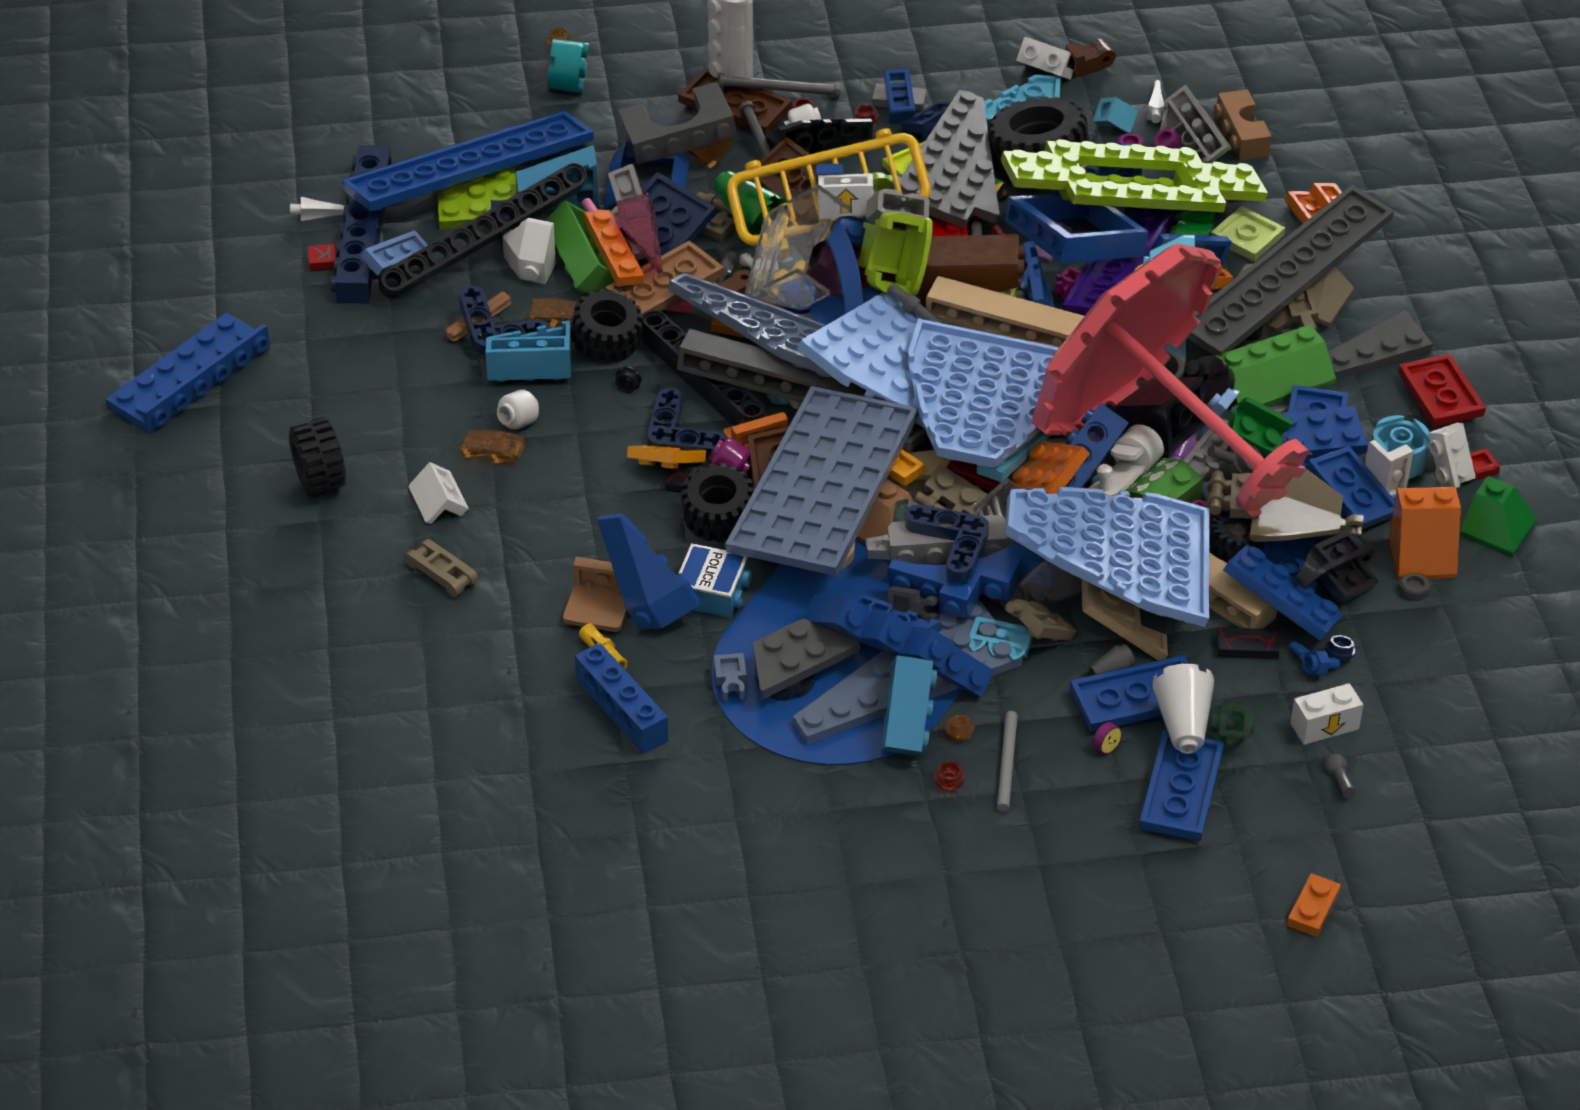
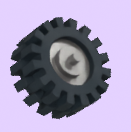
[1209,513,1260,562]

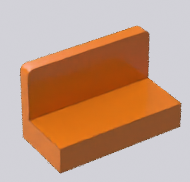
[724,412,788,449]

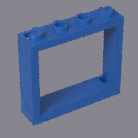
[1004,193,1148,263]

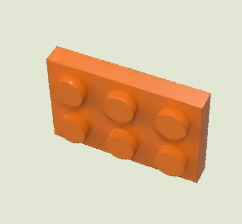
[1008,442,1090,494]

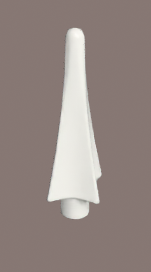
[1146,80,1164,123]
[290,197,346,221]

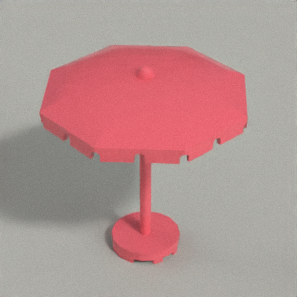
[1031,243,1312,517]

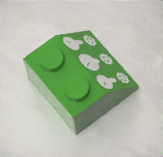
[1125,458,1203,503]

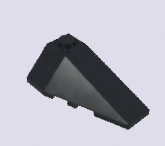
[766,119,873,154]

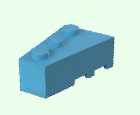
[516,145,599,210]
[485,320,571,382]
[881,655,937,756]

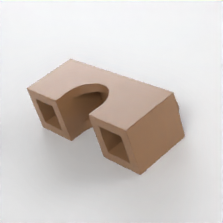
[1214,89,1272,161]

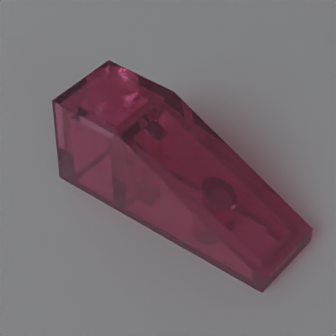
[614,193,663,273]

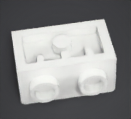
[1016,37,1074,80]
[1428,423,1476,488]

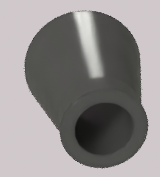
[1088,644,1136,676]

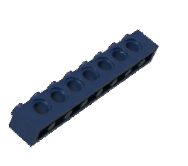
[331,145,392,304]

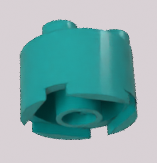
[547,39,589,94]

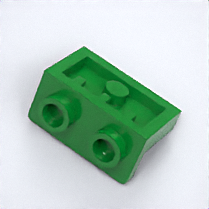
[1228,397,1293,457]

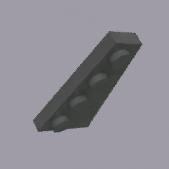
[1328,310,1433,380]

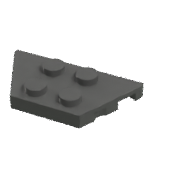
[753,618,860,699]

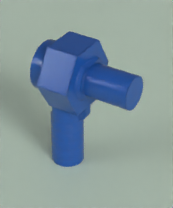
[1289,641,1340,675]

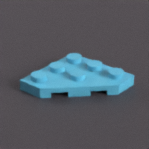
[984,75,1061,127]

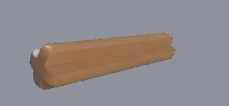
[445,292,511,342]

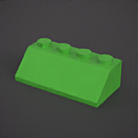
[545,200,615,294]
[1211,325,1336,407]

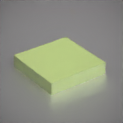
[1211,206,1285,262]

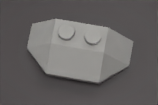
[1160,84,1231,163]

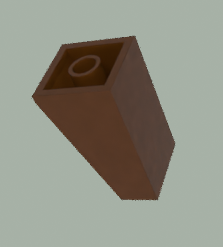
[920,234,1025,308]

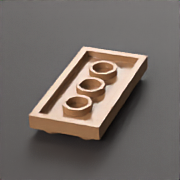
[605,240,724,315]

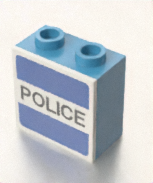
[678,543,752,618]

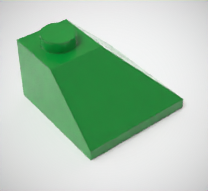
[1459,476,1537,557]

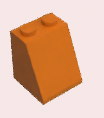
[1388,487,1461,580]

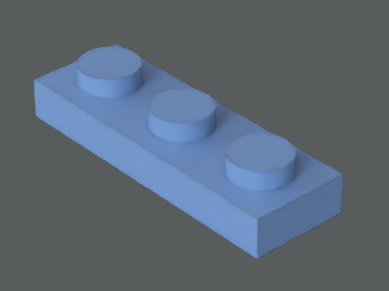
[361,230,428,275]

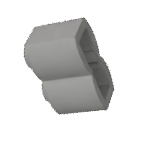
[866,189,930,229]

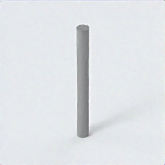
[997,711,1018,812]

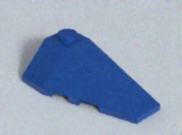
[597,513,701,630]

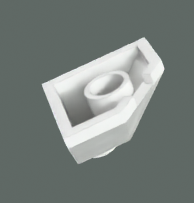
[502,218,556,284]

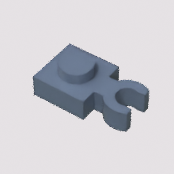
[713,653,747,701]

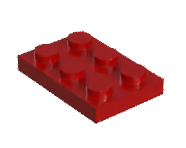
[1398,354,1486,427]

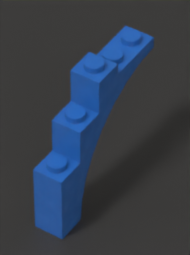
[888,542,1059,620]
[803,594,994,697]

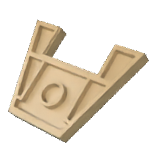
[1081,579,1168,661]

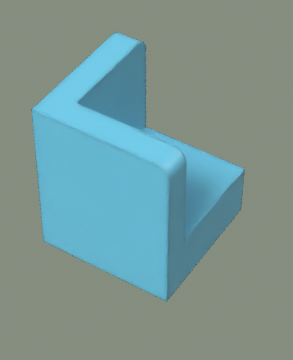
[1092,97,1138,133]

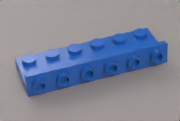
[105,312,270,434]

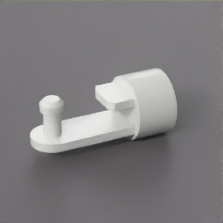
[1092,425,1164,496]

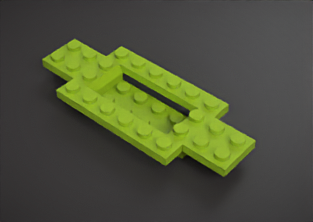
[1001,140,1268,212]

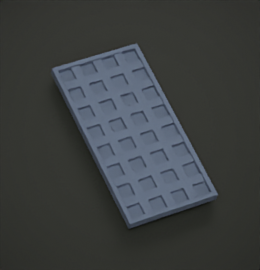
[725,386,919,576]

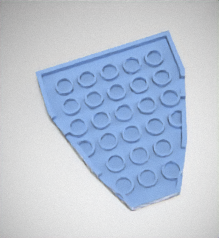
[797,292,924,427]
[907,319,1059,468]
[1005,487,1209,627]

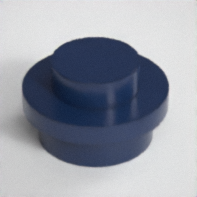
[1325,635,1356,662]

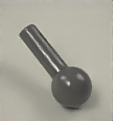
[1323,754,1355,798]

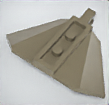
[1238,264,1354,332]
[1250,469,1364,542]

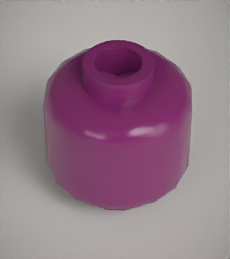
[708,438,751,473]

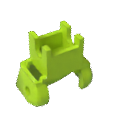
[857,212,932,296]

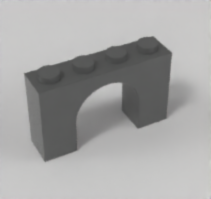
[618,82,737,165]

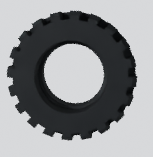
[988,96,1089,178]

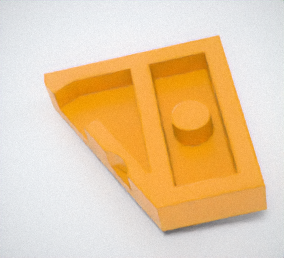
[627,445,706,468]

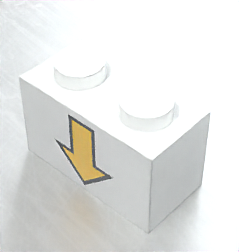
[818,174,873,219]
[1290,683,1363,745]

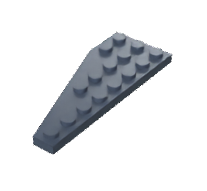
[668,273,832,377]
[793,600,1023,745]

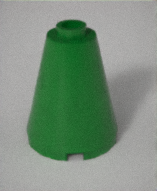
[714,171,787,235]

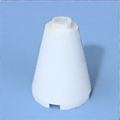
[1152,664,1214,754]

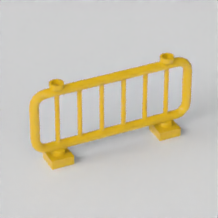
[727,128,931,263]

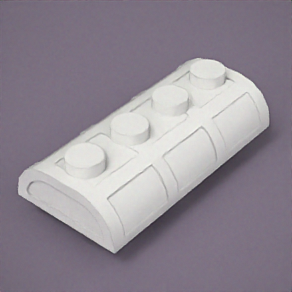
[707,0,753,79]

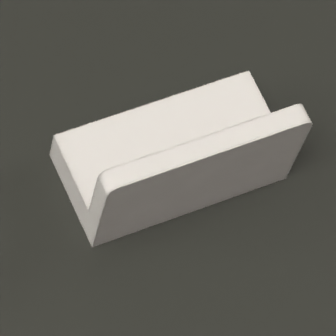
[1365,440,1414,498]
[409,462,469,524]

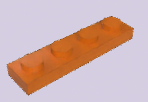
[583,210,644,286]

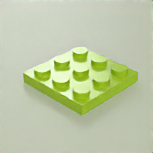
[437,167,517,230]

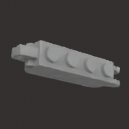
[866,515,1016,565]

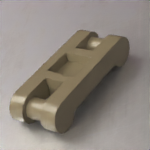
[404,539,478,597]

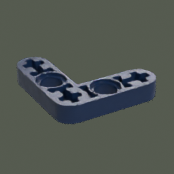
[459,285,551,355]
[647,388,728,458]
[905,505,989,583]

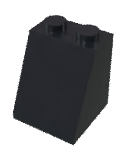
[1115,377,1206,453]

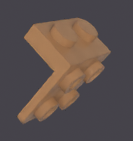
[563,557,627,632]

